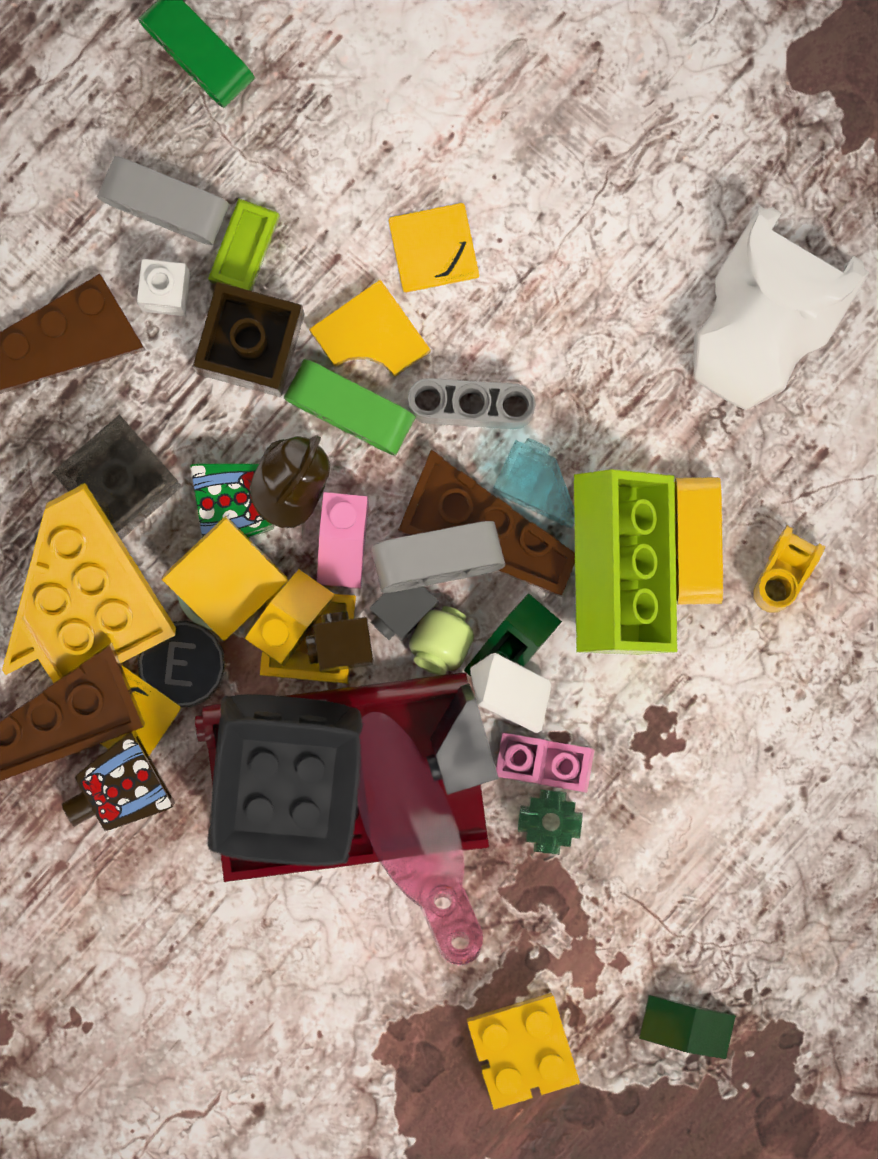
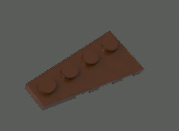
[0,274,146,394]
[0,643,145,781]

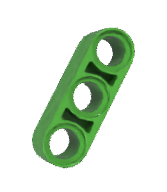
[283,359,416,456]

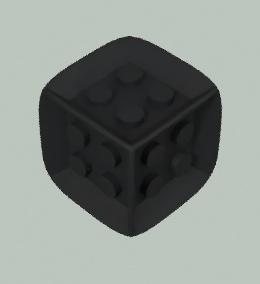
[208,694,363,866]

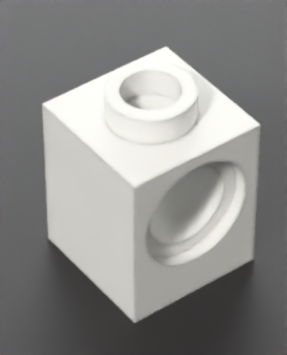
[137,259,190,316]

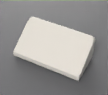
[470,653,551,733]

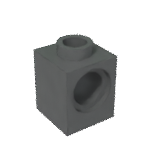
[370,586,439,641]

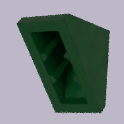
[639,995,736,1059]

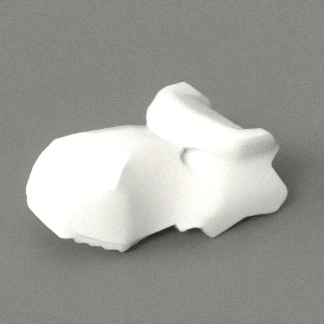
[694,206,870,410]

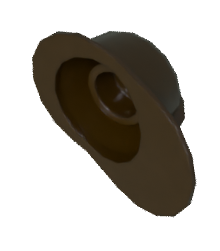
[250,435,330,528]

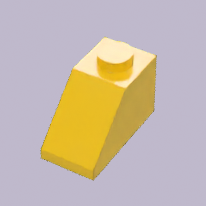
[245,569,335,667]

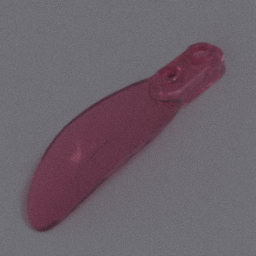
[357,712,483,965]

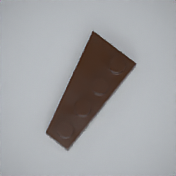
[398,449,575,597]

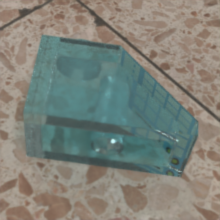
[492,438,575,529]

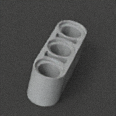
[97,156,230,245]
[408,378,536,429]
[371,521,505,593]

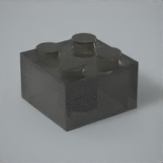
[52,414,182,540]

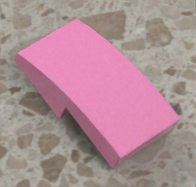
[496,733,595,793]

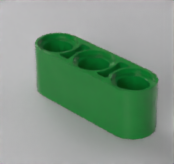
[138,0,255,109]

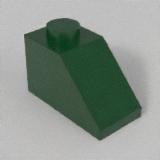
[464,593,562,676]

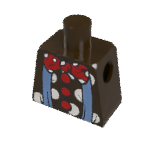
[61,730,175,831]

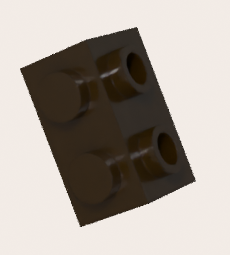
[306,611,374,673]

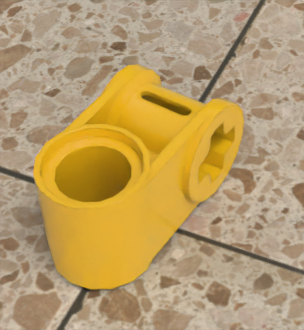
[753,525,826,613]

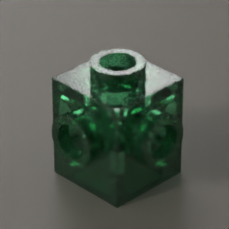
[518,789,583,855]

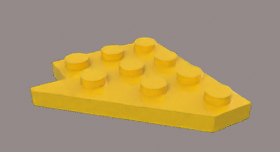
[2,483,176,683]

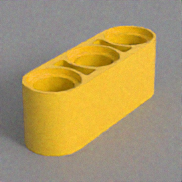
[674,477,723,605]

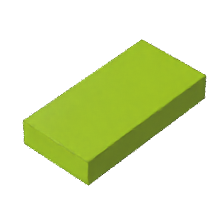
[208,198,280,291]

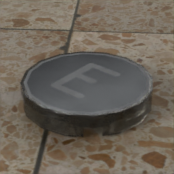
[137,620,226,708]

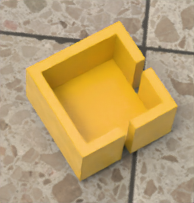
[467,992,580,1110]

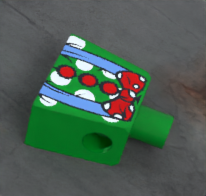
[190,464,274,538]

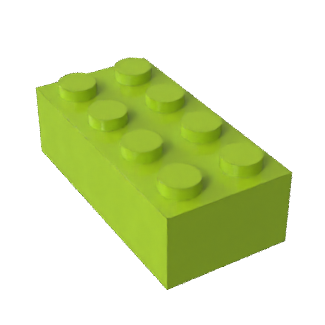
[574,469,677,655]

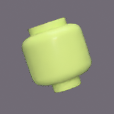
[409,606,474,675]

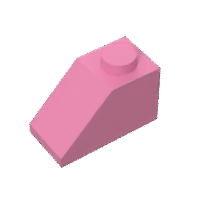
[317,492,369,589]

